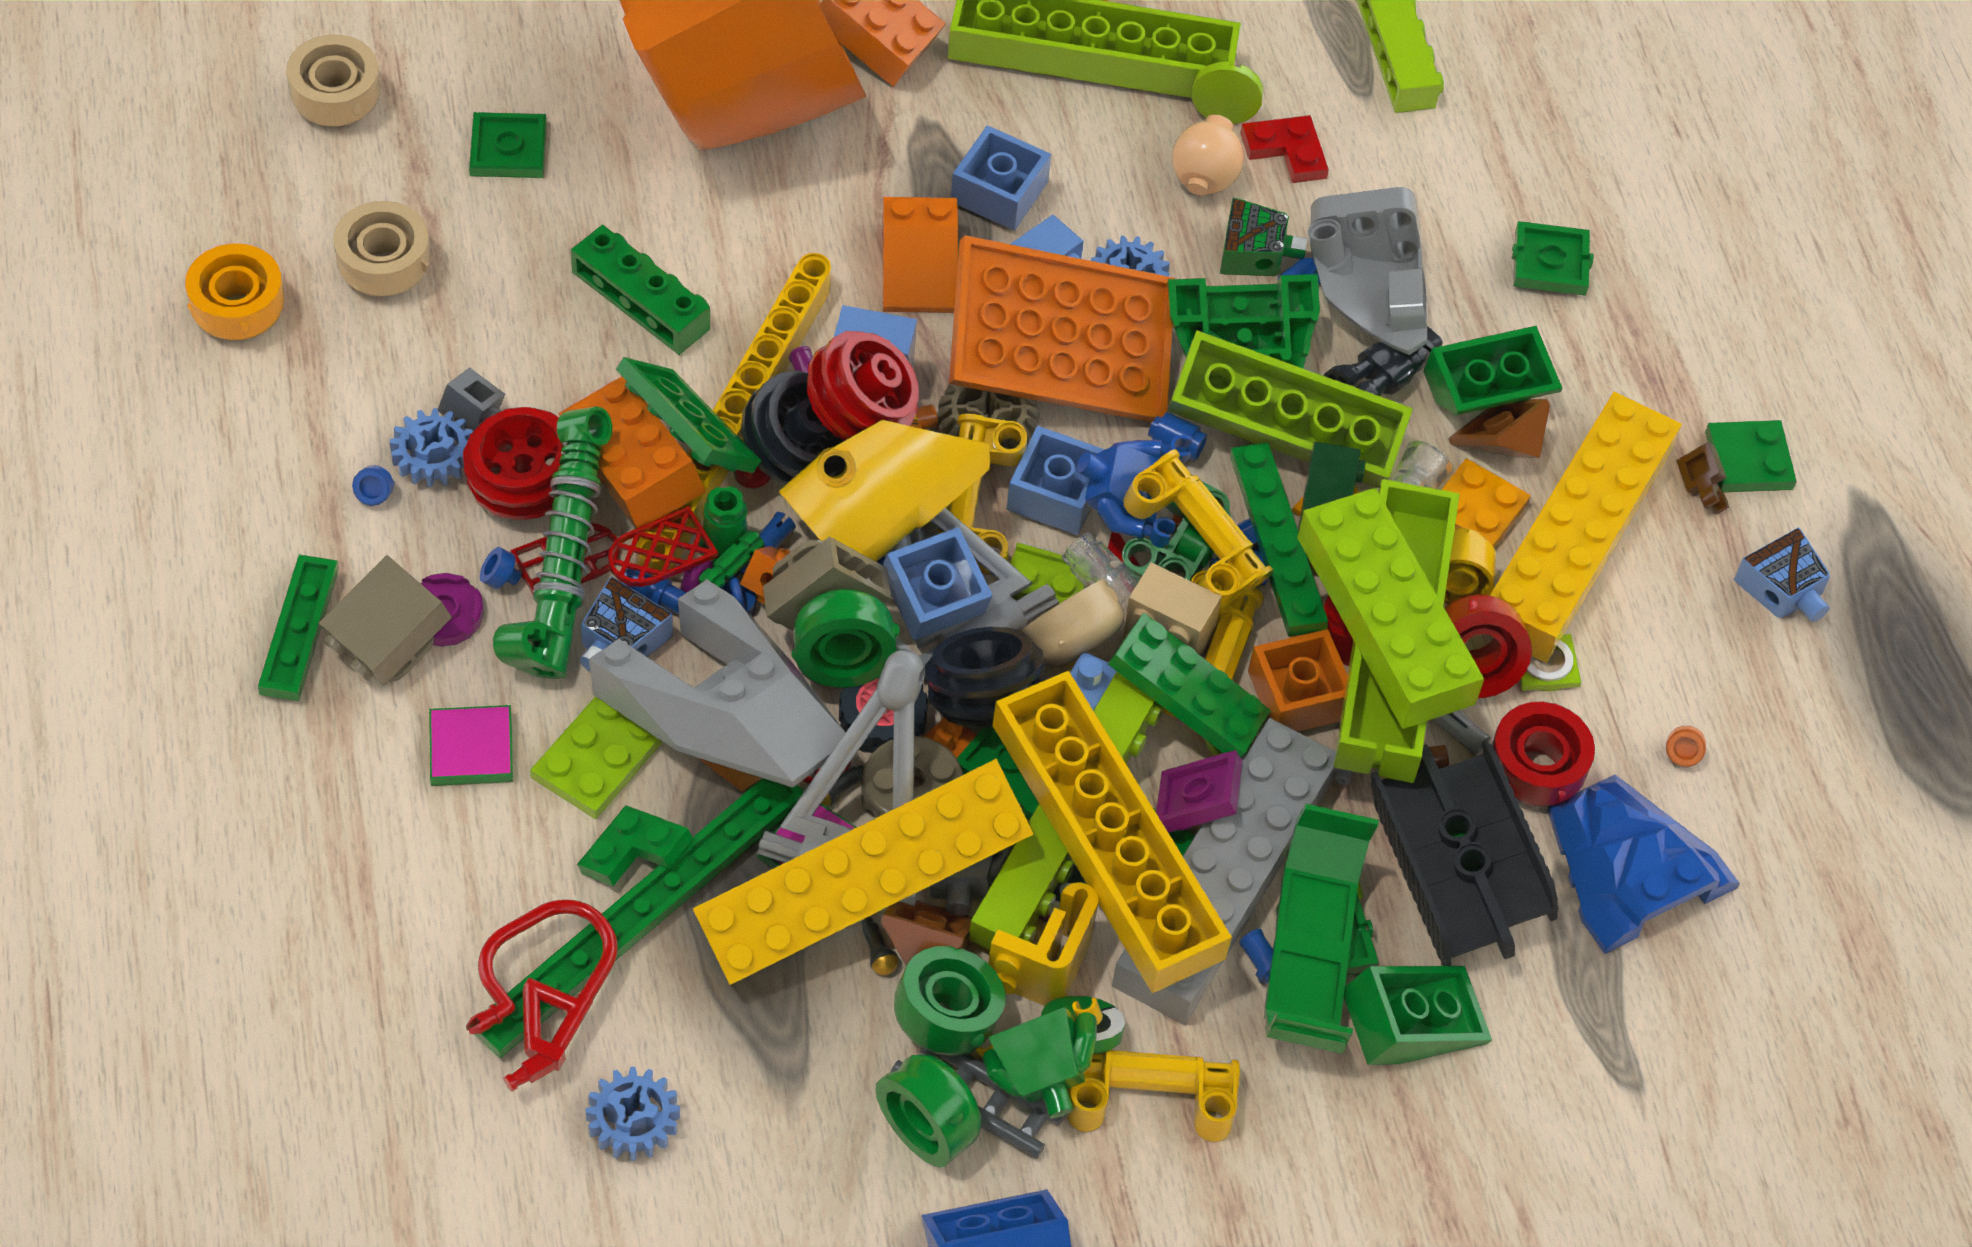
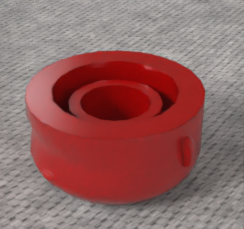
[1444,594,1532,698]
[1492,701,1595,806]

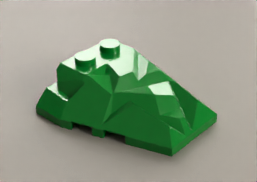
[1167,274,1320,368]

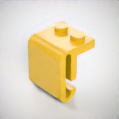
[988,883,1099,1006]

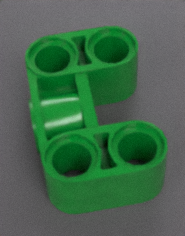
[1122,481,1231,581]

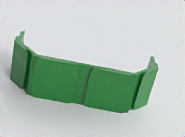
[1264,804,1379,1054]

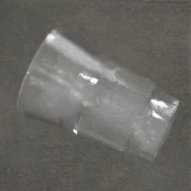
[1389,440,1453,489]
[1061,532,1141,610]

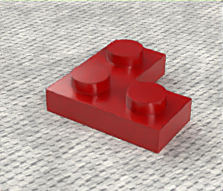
[1240,115,1329,183]

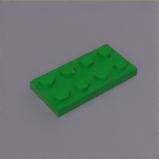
[616,357,761,473]
[1108,613,1271,758]

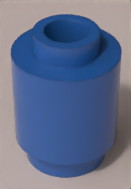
[1148,412,1208,462]

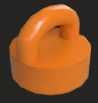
[1666,725,1706,767]

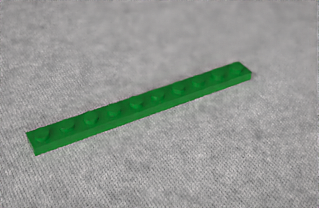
[474,778,804,1059]

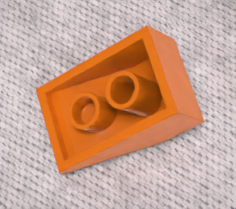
[882,197,958,313]

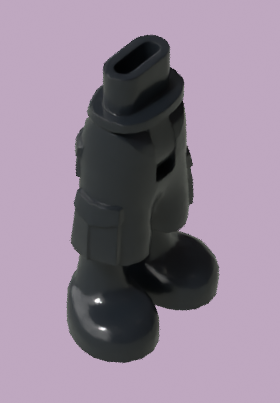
[1323,326,1443,397]

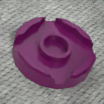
[420,573,484,647]

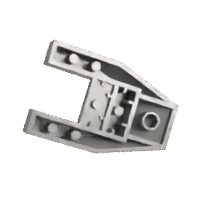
[589,579,846,787]

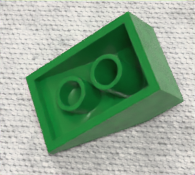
[1344,966,1492,1065]

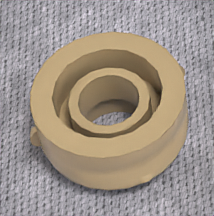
[286,34,381,127]
[334,201,430,297]
[1021,579,1125,668]

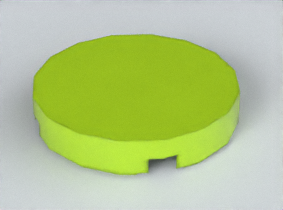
[1192,61,1263,124]

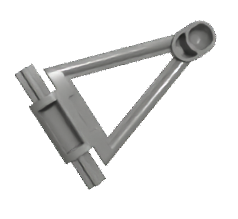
[893,508,1059,681]
[757,650,925,906]

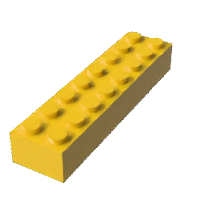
[1490,391,1682,663]
[993,670,1232,993]
[692,759,1033,985]

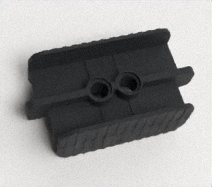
[1371,742,1559,966]

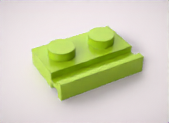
[1010,542,1092,610]

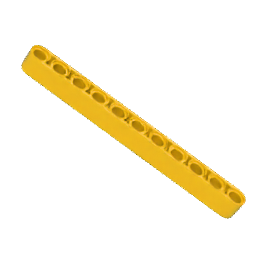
[636,253,831,576]

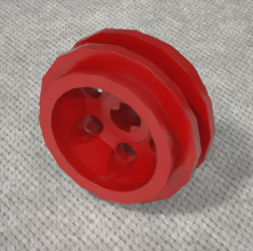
[807,331,919,441]
[463,407,563,520]

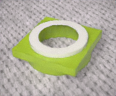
[1520,634,1581,691]

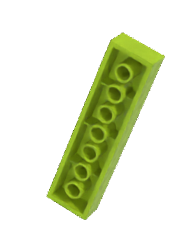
[948,0,1241,98]

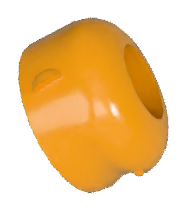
[185,243,284,340]

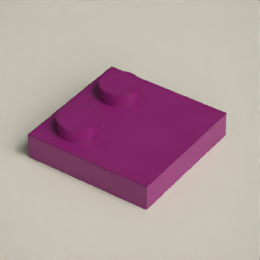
[1156,750,1243,833]

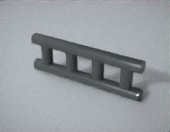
[891,1041,1066,1159]

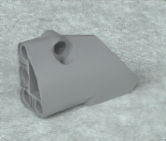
[1307,187,1428,355]

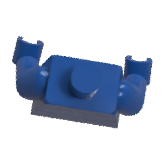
[1076,435,1191,548]

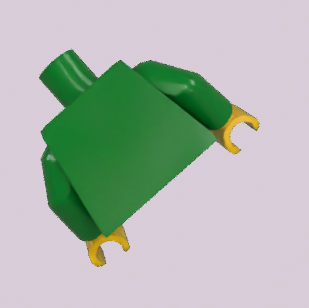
[976,997,1103,1119]

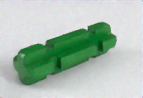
[699,530,765,588]

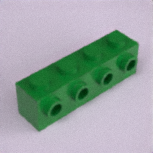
[571,224,710,355]

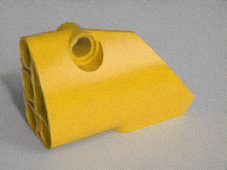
[779,420,990,562]

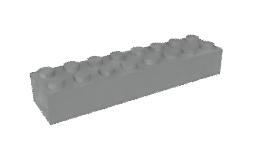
[1112,718,1337,1025]

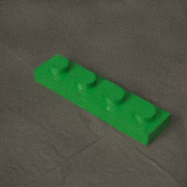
[258,554,339,701]

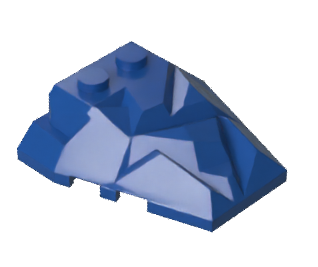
[1547,774,1740,954]

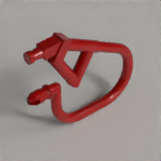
[466,899,618,1092]

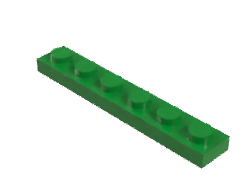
[1230,443,1328,637]

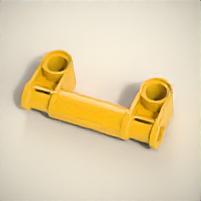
[937,414,1027,575]
[1123,449,1274,610]
[1163,570,1264,718]
[1067,1050,1240,1142]

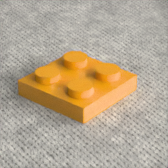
[1441,458,1531,549]

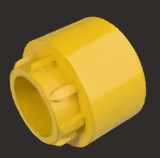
[1444,528,1496,604]

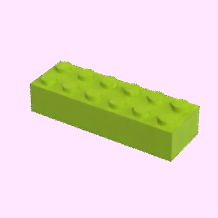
[1167,331,1413,488]
[1297,488,1484,729]

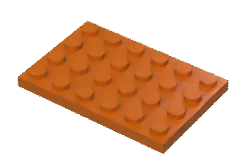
[949,235,1175,422]

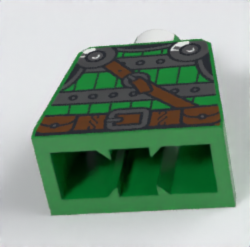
[1219,198,1308,276]

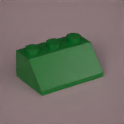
[1423,326,1563,415]

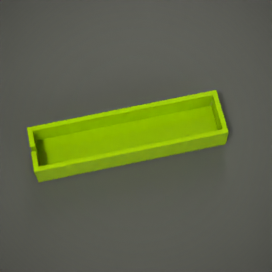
[1333,479,1460,783]

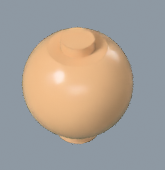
[1172,115,1244,196]

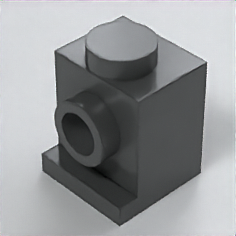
[438,367,505,431]

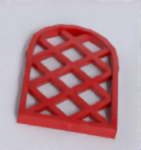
[608,506,718,587]

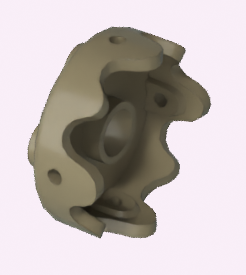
[861,736,963,818]

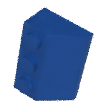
[921,1189,1071,1247]

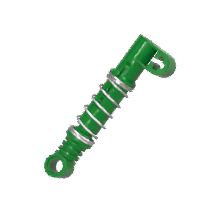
[493,406,613,679]

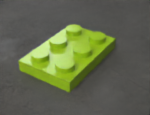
[530,696,663,820]

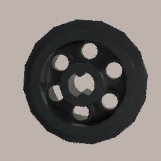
[741,371,845,485]
[925,626,1047,728]

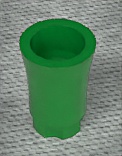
[698,486,749,562]

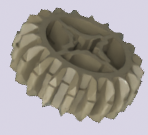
[937,385,1040,465]

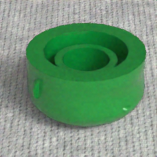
[791,589,900,688]
[894,946,1005,1056]
[875,1055,982,1167]

